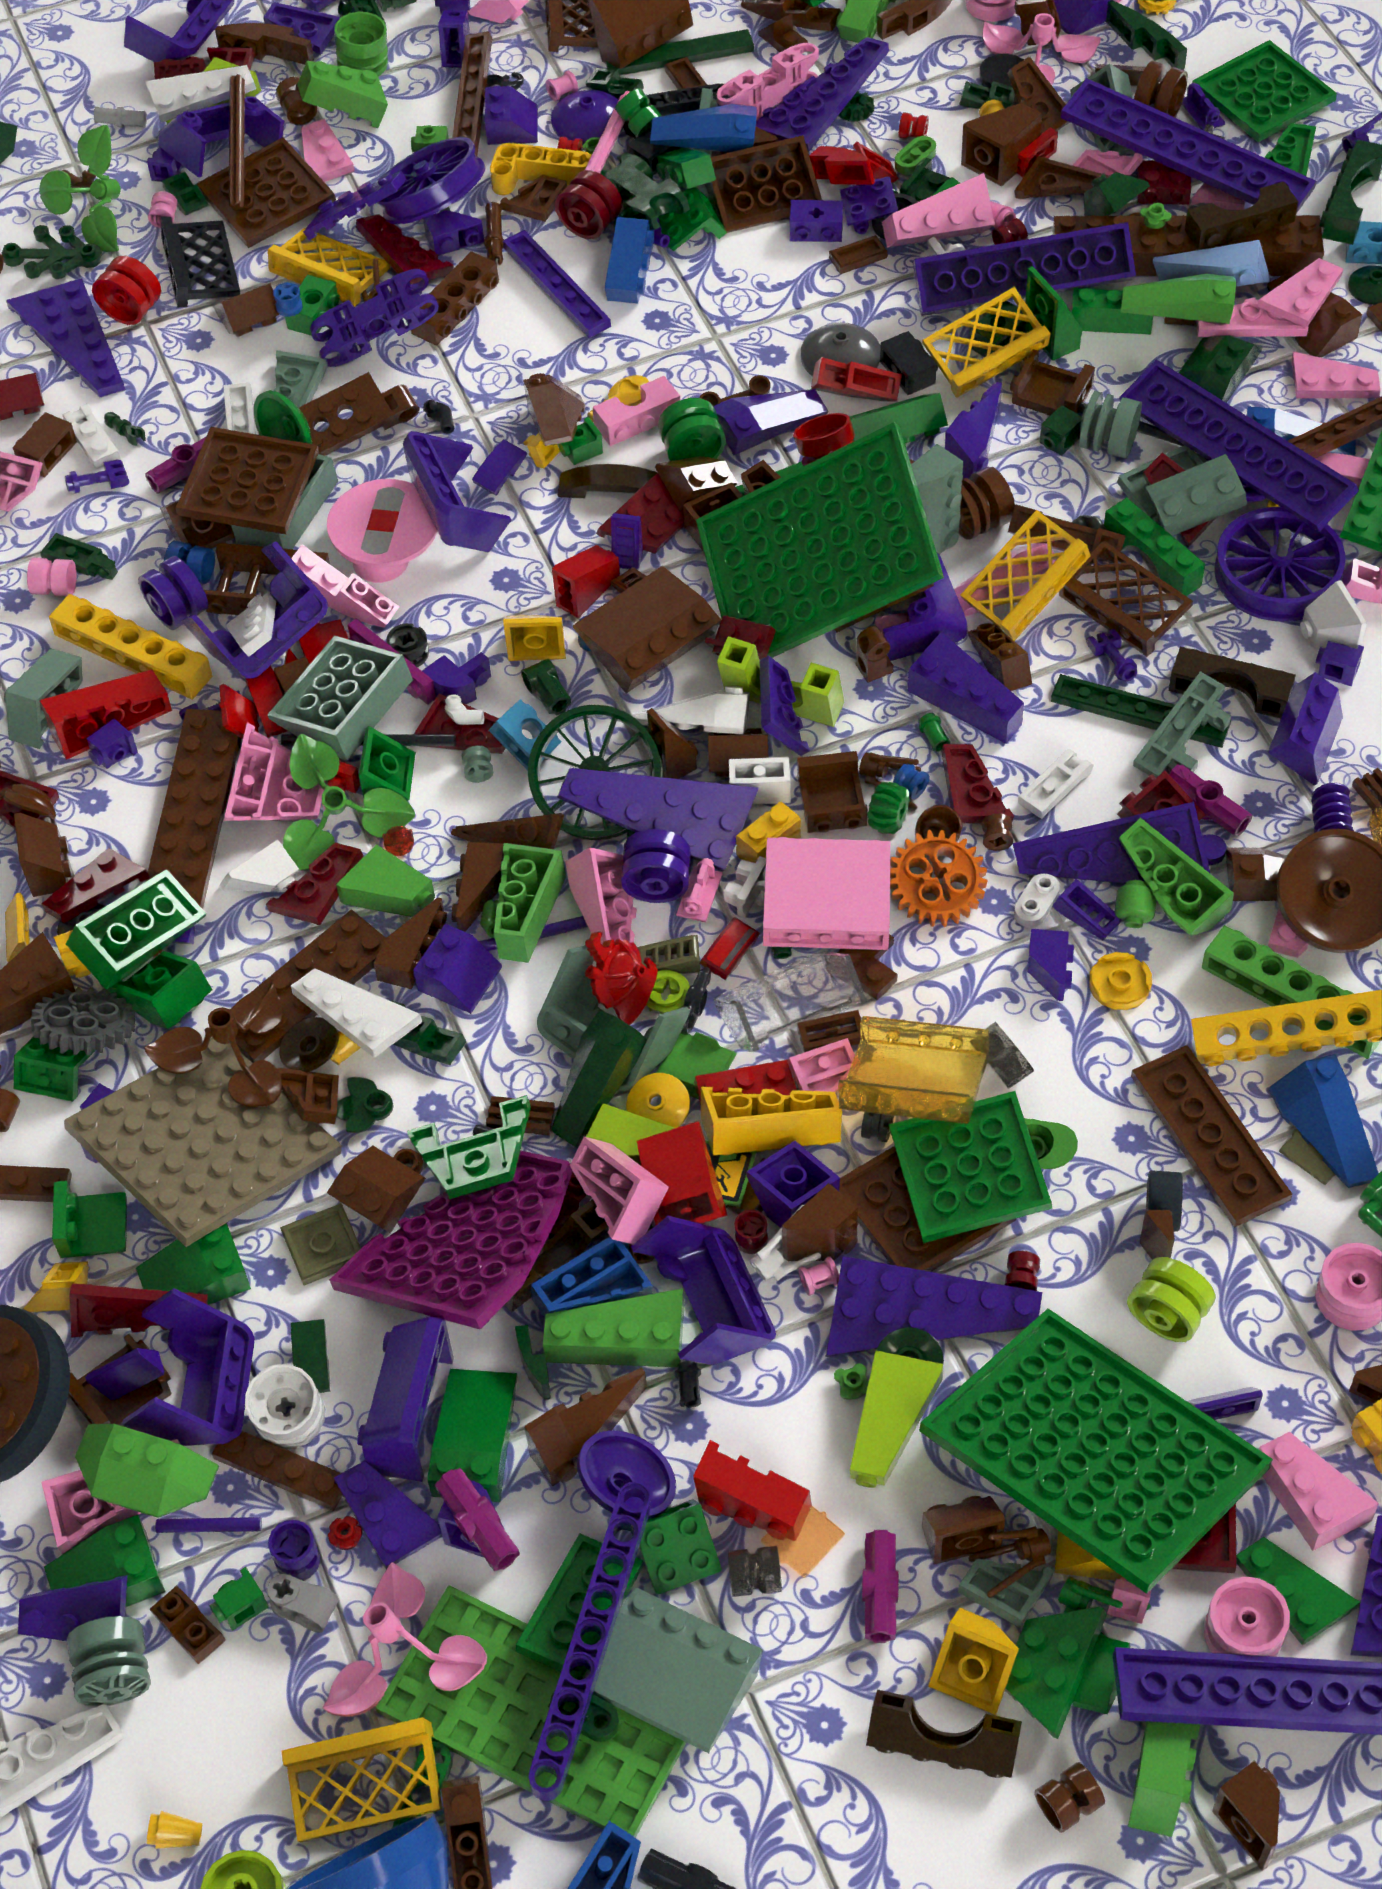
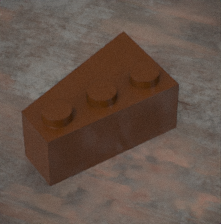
[0,932,76,1035]

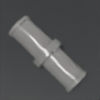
[94,106,147,128]

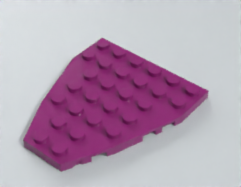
[329,1150,573,1330]

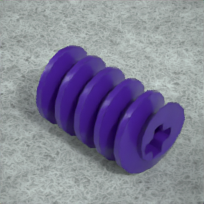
[1311,782,1354,833]

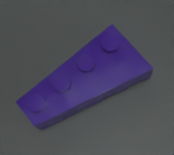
[908,632,1024,744]

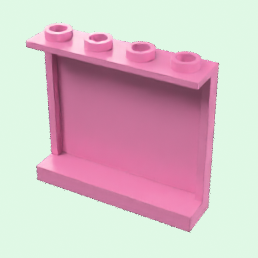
[763,837,891,950]

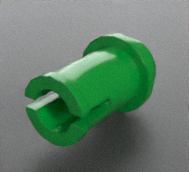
[919,713,950,752]

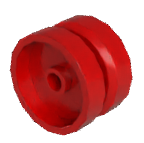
[92,256,162,325]

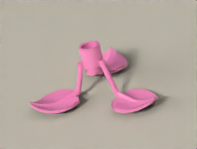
[982,13,1101,85]
[323,1562,487,1717]

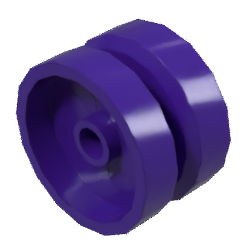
[138,556,208,630]
[621,829,690,903]

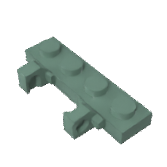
[1133,671,1231,778]

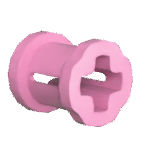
[545,70,578,101]
[798,1257,839,1296]

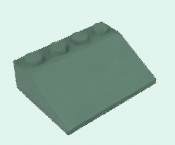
[911,444,963,554]
[267,635,413,760]
[583,1587,763,1754]

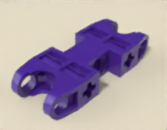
[310,269,438,367]

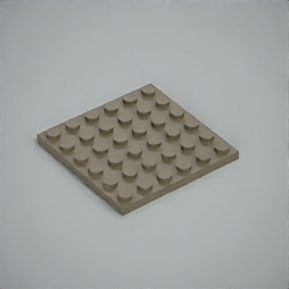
[64,1037,342,1247]

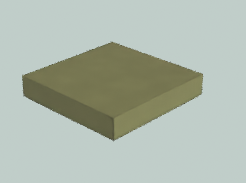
[280,1203,361,1286]

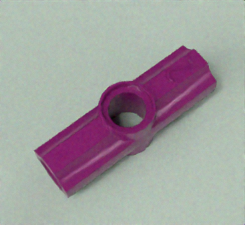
[145,437,206,494]
[1169,764,1252,836]
[435,1468,520,1572]
[862,1530,899,1643]

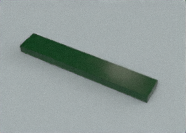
[605,29,754,75]
[1051,674,1231,748]

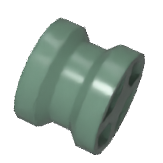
[461,746,494,783]

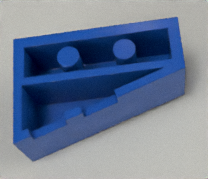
[604,217,654,304]
[567,1821,641,1889]

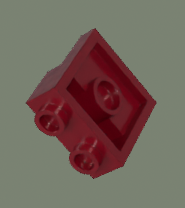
[1136,160,1191,205]
[1116,770,1206,821]

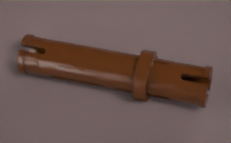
[484,202,504,265]

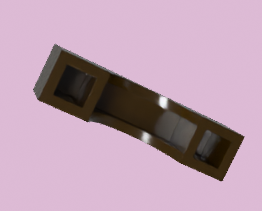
[1185,181,1299,250]
[1168,646,1296,719]
[505,1199,610,1313]
[866,1689,1022,1778]

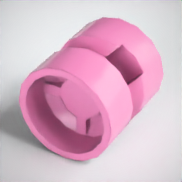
[27,558,77,596]

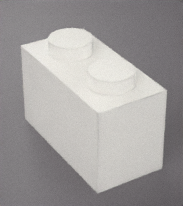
[729,757,791,804]

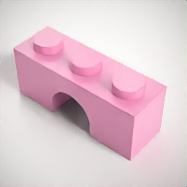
[593,376,680,446]

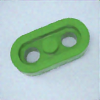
[895,136,936,175]

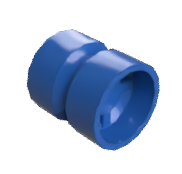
[164,540,215,584]

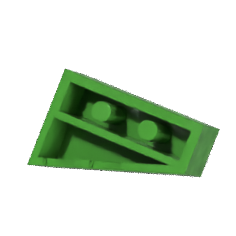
[297,60,388,129]

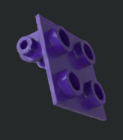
[840,176,898,235]

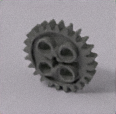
[31,987,135,1055]

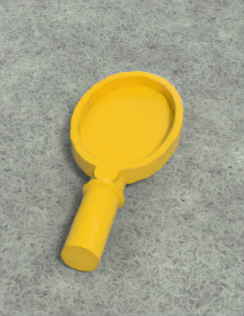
[587,375,649,422]

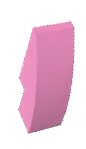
[1342,558,1382,604]

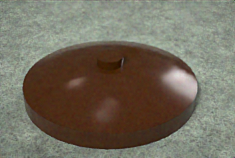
[1276,829,1382,953]

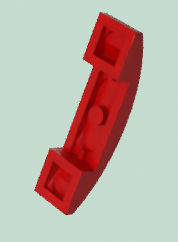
[244,665,288,738]

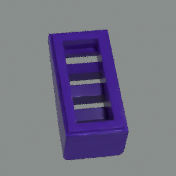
[611,513,643,570]
[1052,879,1122,940]

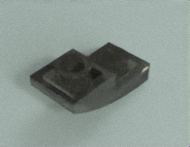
[970,1021,1034,1089]

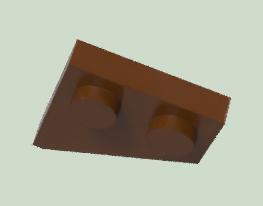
[500,175,567,222]

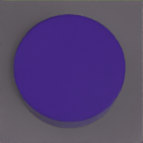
[1202,834,1226,865]

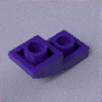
[472,439,528,496]

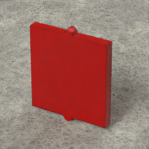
[298,619,349,664]
[219,684,260,739]

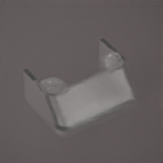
[713,951,868,1052]

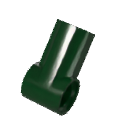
[521,659,571,716]

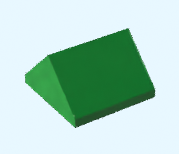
[359,726,416,801]

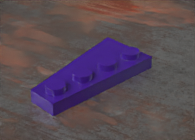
[303,170,406,240]
[1350,1515,1382,1657]

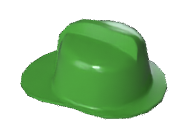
[1024,1118,1078,1169]

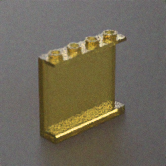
[838,1016,989,1124]

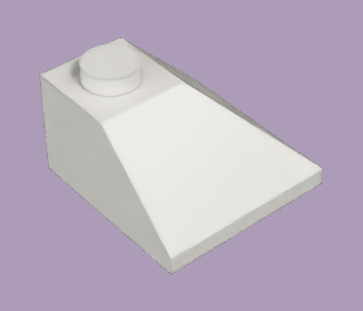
[1300,580,1367,650]
[219,839,299,892]

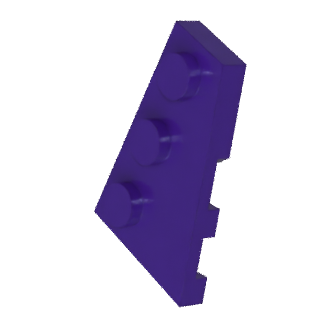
[263,2,340,55]
[334,1461,442,1570]
[17,1575,128,1641]

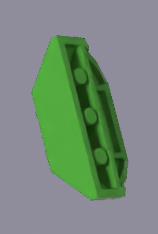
[75,1424,219,1518]

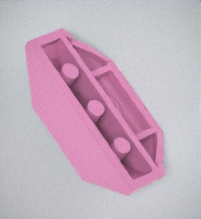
[0,451,43,512]

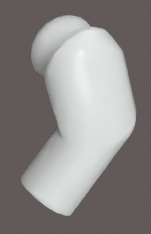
[445,695,484,725]

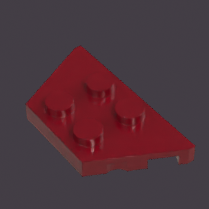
[596,473,684,554]

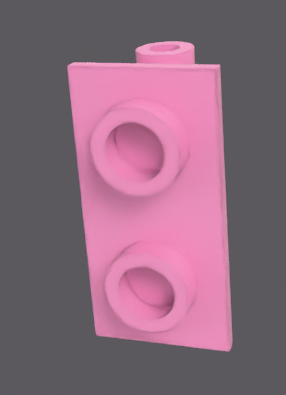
[676,858,723,922]

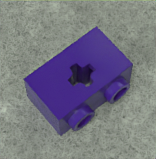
[790,200,843,242]

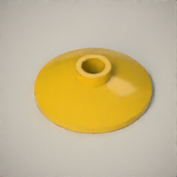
[626,1073,690,1128]

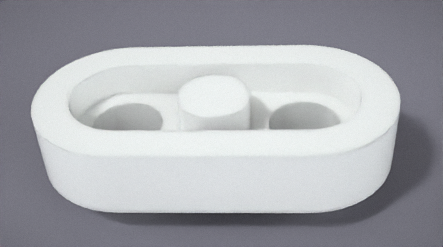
[1014,874,1060,928]

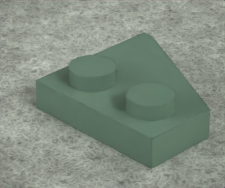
[958,1559,1054,1628]

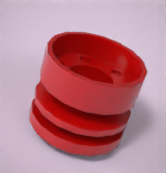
[793,413,855,466]

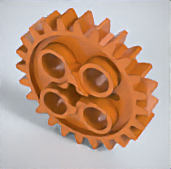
[890,830,988,927]

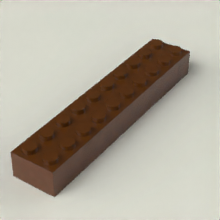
[1052,215,1324,276]

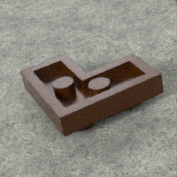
[830,934,898,1000]

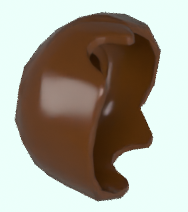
[914,805,963,842]

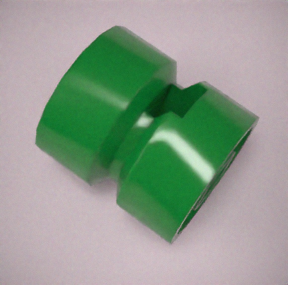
[615,88,661,138]

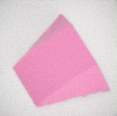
[223,723,326,821]

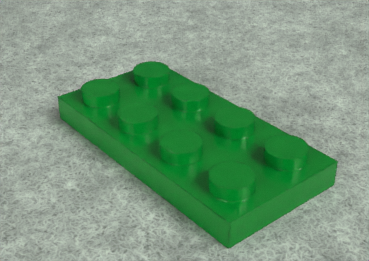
[516,1533,643,1680]

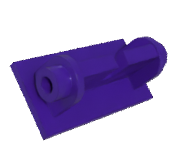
[1182,83,1226,131]

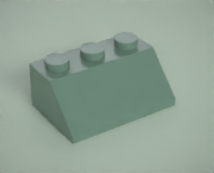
[1146,454,1247,536]

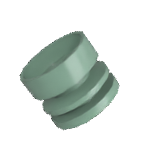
[1079,391,1142,458]
[66,1616,151,1706]

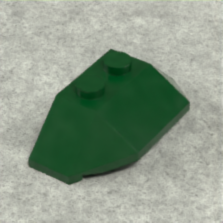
[1179,335,1262,403]

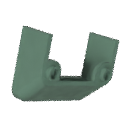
[537,945,691,1092]

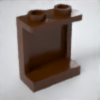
[1009,349,1095,415]
[797,751,868,833]
[68,1334,172,1427]

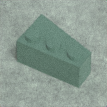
[4,648,83,749]

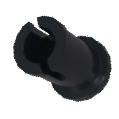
[674,1361,701,1408]

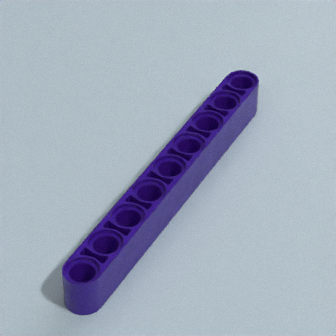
[529,1481,651,1801]

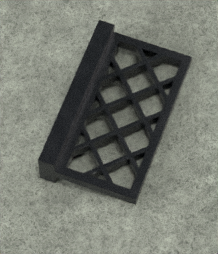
[161,217,240,308]

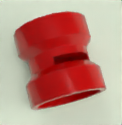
[898,112,929,139]

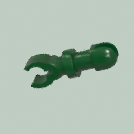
[104,412,146,446]

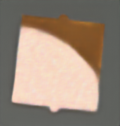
[761,1506,845,1579]

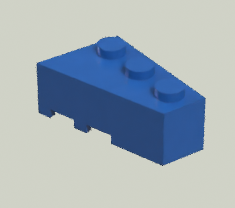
[531,1237,653,1318]

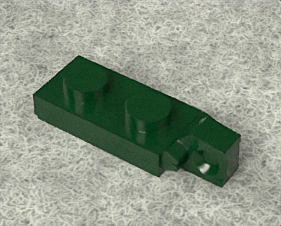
[40,533,118,580]

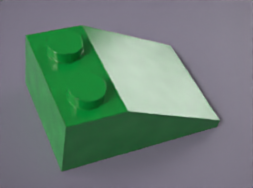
[1025,266,1082,361]
[99,951,213,1029]
[136,1223,251,1305]
[44,1515,166,1607]

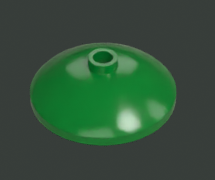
[253,390,312,444]

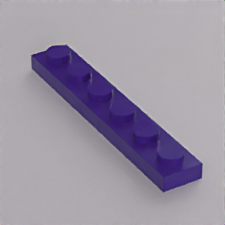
[503,230,611,338]

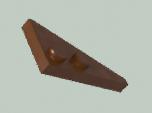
[1014,156,1109,199]
[451,813,565,849]

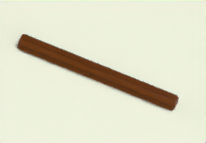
[229,74,245,211]

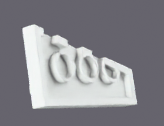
[226,592,276,657]
[291,968,422,1058]
[0,1704,125,1818]

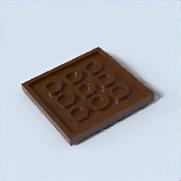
[196,137,336,248]
[176,427,319,535]
[839,1146,1016,1272]

